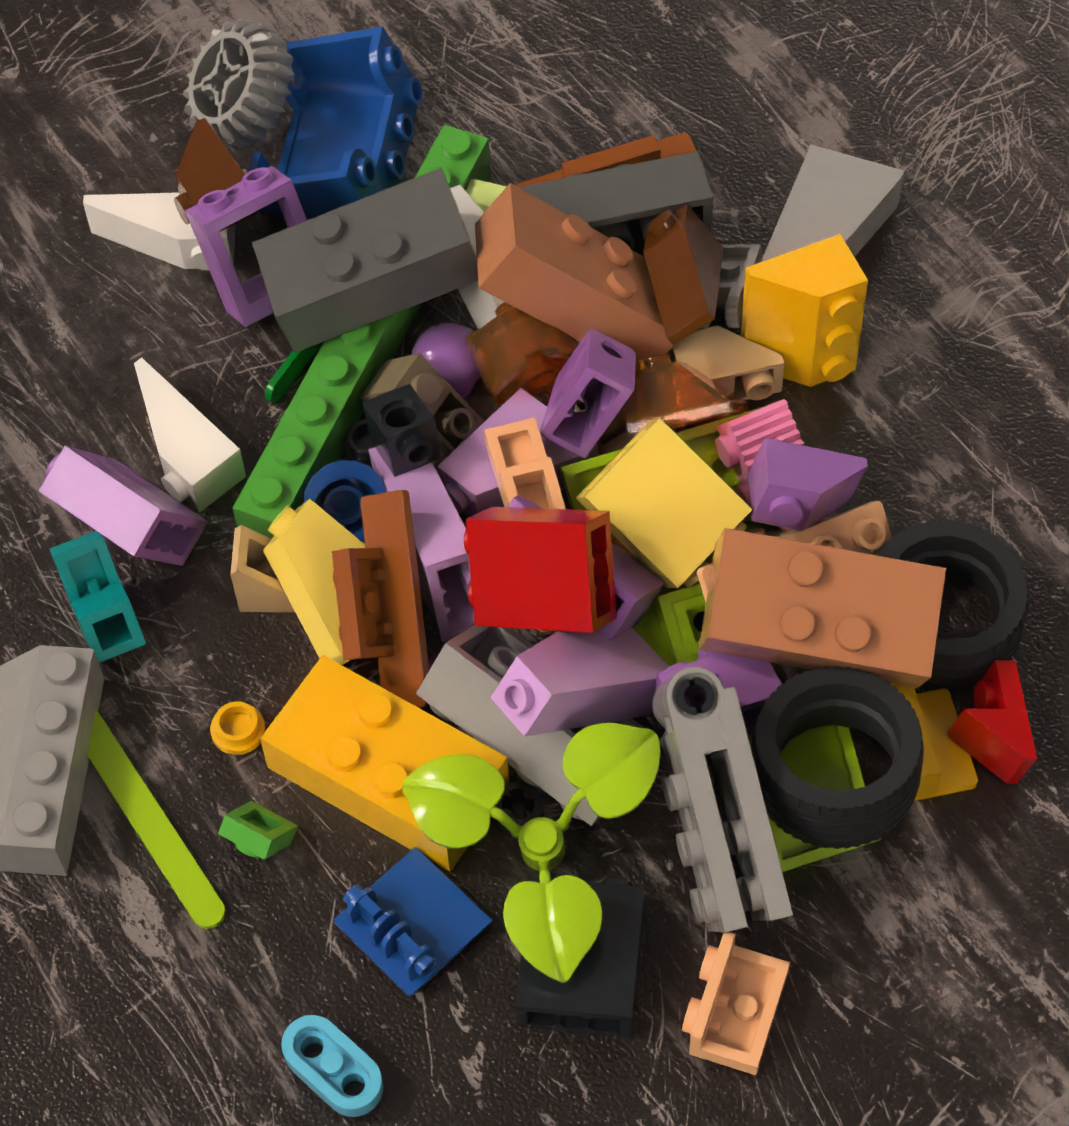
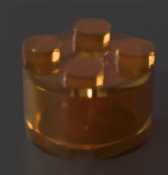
[465,302,579,408]

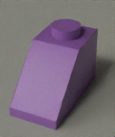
[747,438,868,531]

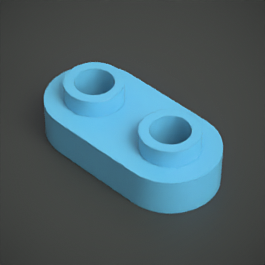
[281,1015,383,1117]

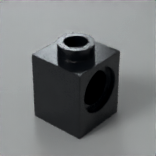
[362,384,442,477]

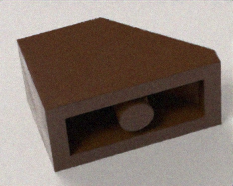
[174,118,257,232]

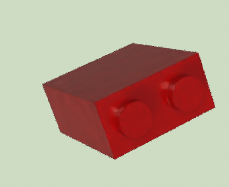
[464,507,617,633]

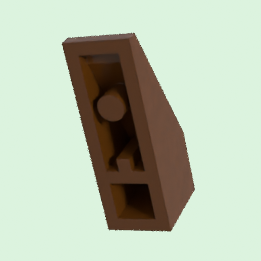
[643,203,723,345]

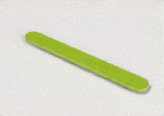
[87,709,225,929]

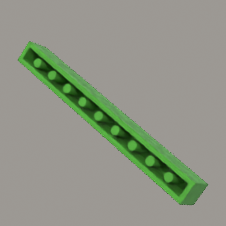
[232,125,491,539]

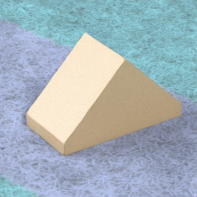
[230,525,295,613]

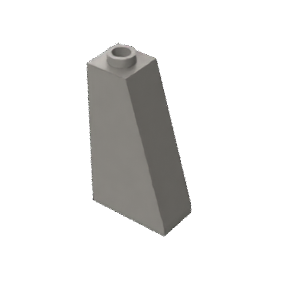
[761,145,904,262]

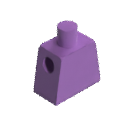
[540,330,636,458]

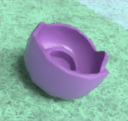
[412,323,488,399]

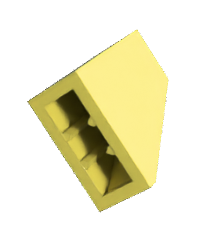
[263,499,365,665]

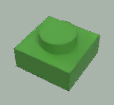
[218,801,298,860]

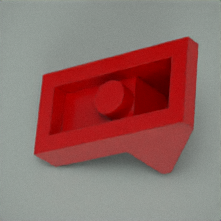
[947,660,1037,784]

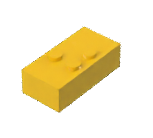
[260,655,510,872]

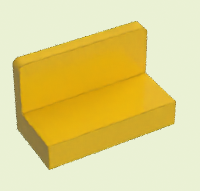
[890,684,978,801]

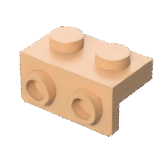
[682,932,790,1075]

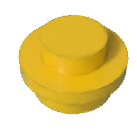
[210,701,265,755]

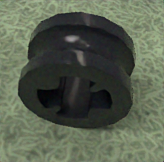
[495,781,544,837]

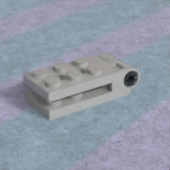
[652,667,793,932]

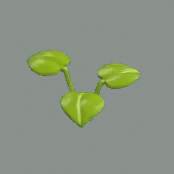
[402,723,660,983]

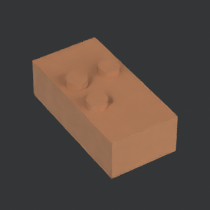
[475,183,674,376]
[699,528,946,689]

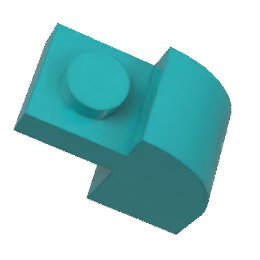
[49,531,146,663]

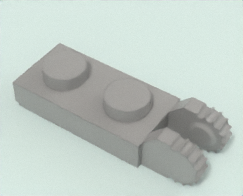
[701,244,762,328]

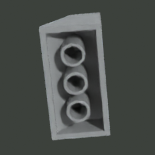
[416,625,662,826]
[0,645,105,876]

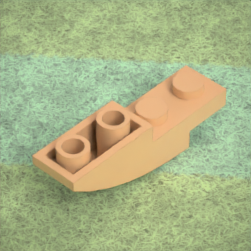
[484,417,566,637]

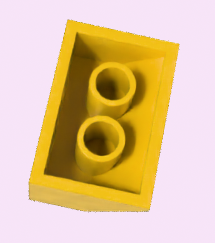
[741,234,868,387]

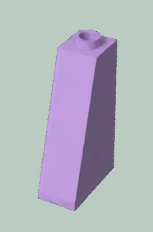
[368,448,475,642]
[490,628,669,737]

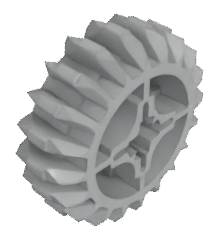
[182,19,295,150]

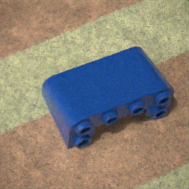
[247,27,423,219]

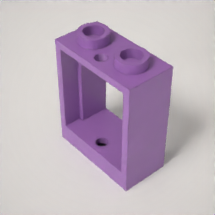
[185,166,307,327]

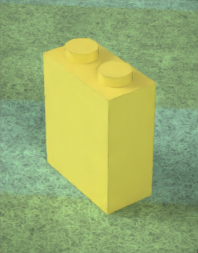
[576,418,752,588]

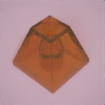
[626,354,748,435]

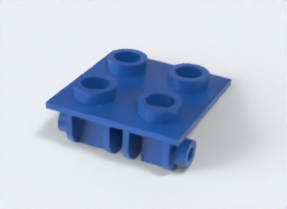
[333,847,493,998]

